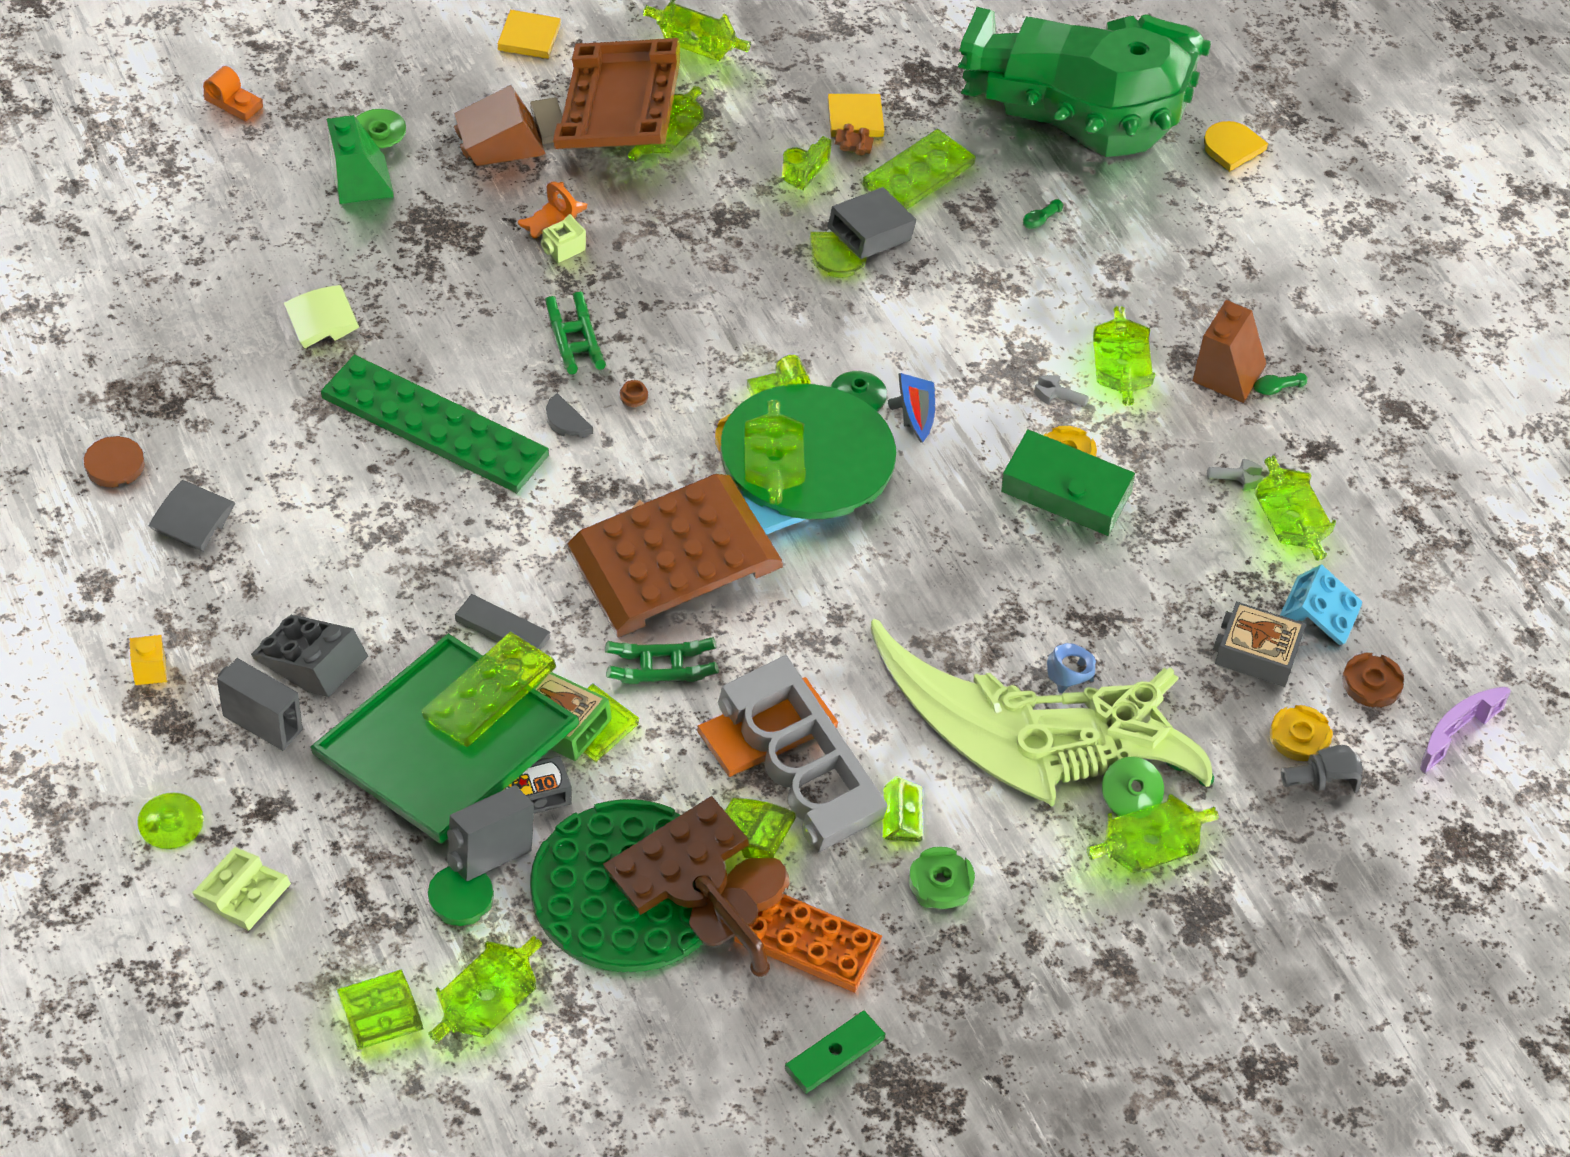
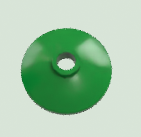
[831,371,887,411]

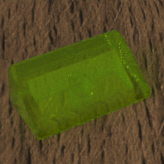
[883,776,923,842]

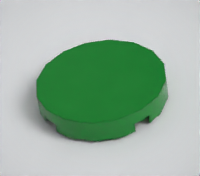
[427,866,494,926]

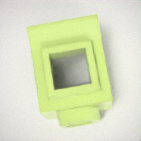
[541,214,586,263]

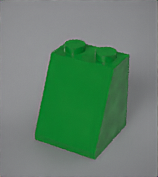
[327,115,394,204]

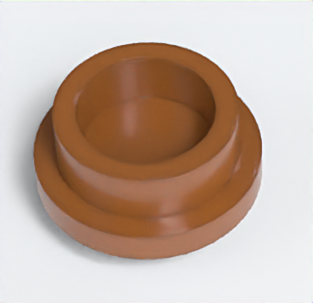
[620,380,648,407]

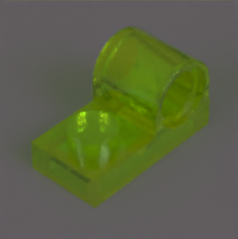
[782,136,832,191]
[747,355,810,396]

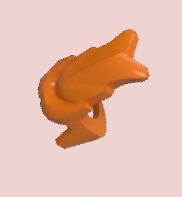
[518,181,588,238]

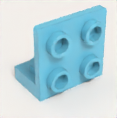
[1280,564,1362,645]

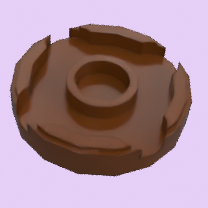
[84,436,145,488]
[1342,652,1404,708]
[725,856,790,912]

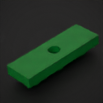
[785,1010,886,1094]

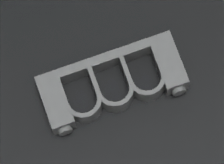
[718,655,888,852]

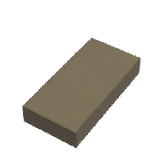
[530,97,562,144]

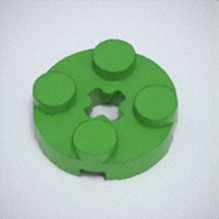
[909,847,975,909]

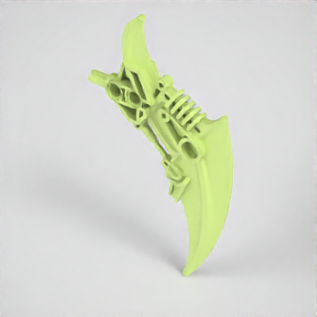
[871,619,1212,807]

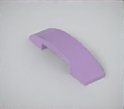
[1420,687,1511,773]

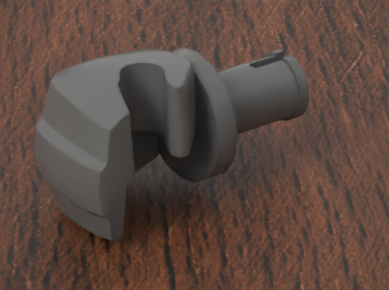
[1281,745,1363,793]

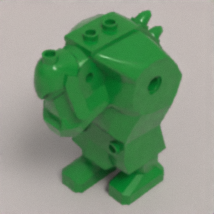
[958,7,1211,157]

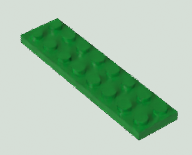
[321,354,549,494]

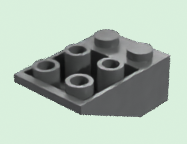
[251,614,368,697]

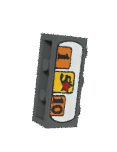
[504,756,572,814]

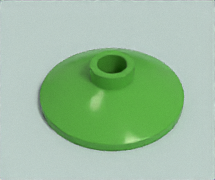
[356,109,406,148]
[1102,757,1164,820]

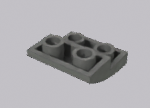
[148,480,235,552]

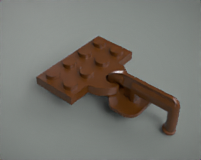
[603,796,770,977]

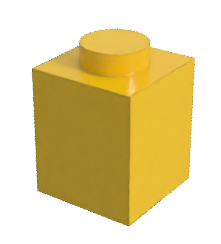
[129,635,167,685]

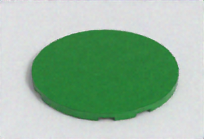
[720,384,896,519]
[530,799,703,972]

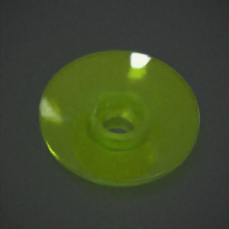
[137,792,204,849]

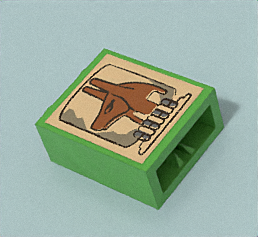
[531,670,612,761]

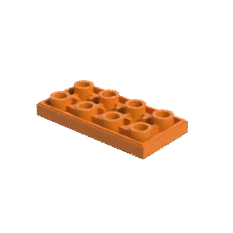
[697,677,838,777]
[734,893,882,993]

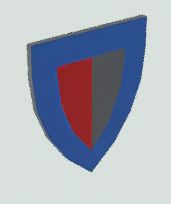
[888,373,935,443]

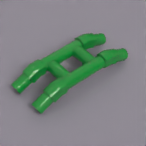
[545,291,606,375]
[605,637,719,684]

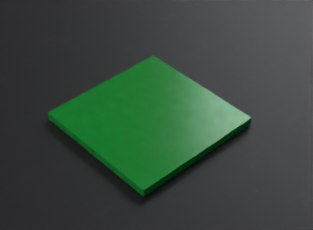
[310,633,580,844]

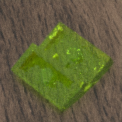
[725,798,797,858]
[336,969,424,1050]

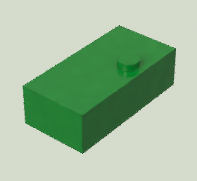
[1001,429,1135,536]

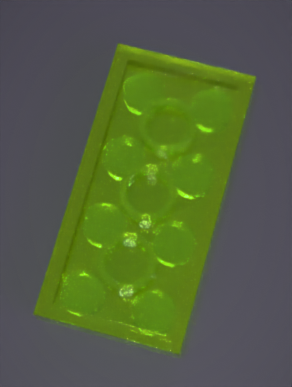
[862,128,976,210]
[421,632,556,747]

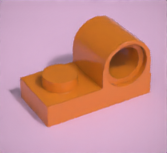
[203,66,263,122]

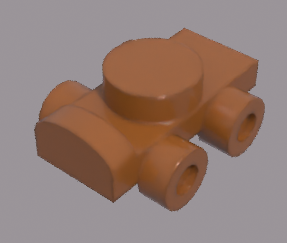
[834,124,874,156]

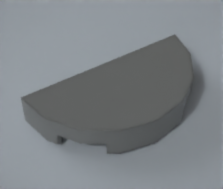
[546,393,593,438]

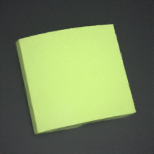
[284,285,359,348]
[192,847,291,931]

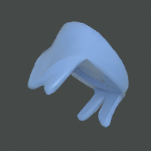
[1047,643,1096,693]

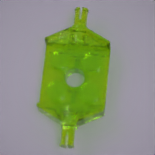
[643,0,751,61]
[628,86,704,162]
[1093,306,1155,406]
[744,400,806,504]
[1255,456,1336,561]
[1086,794,1219,873]
[428,936,542,1043]

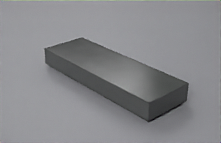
[455,594,550,659]

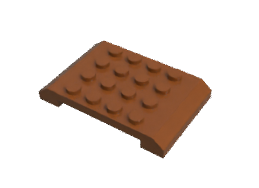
[553,38,680,149]
[567,474,783,638]

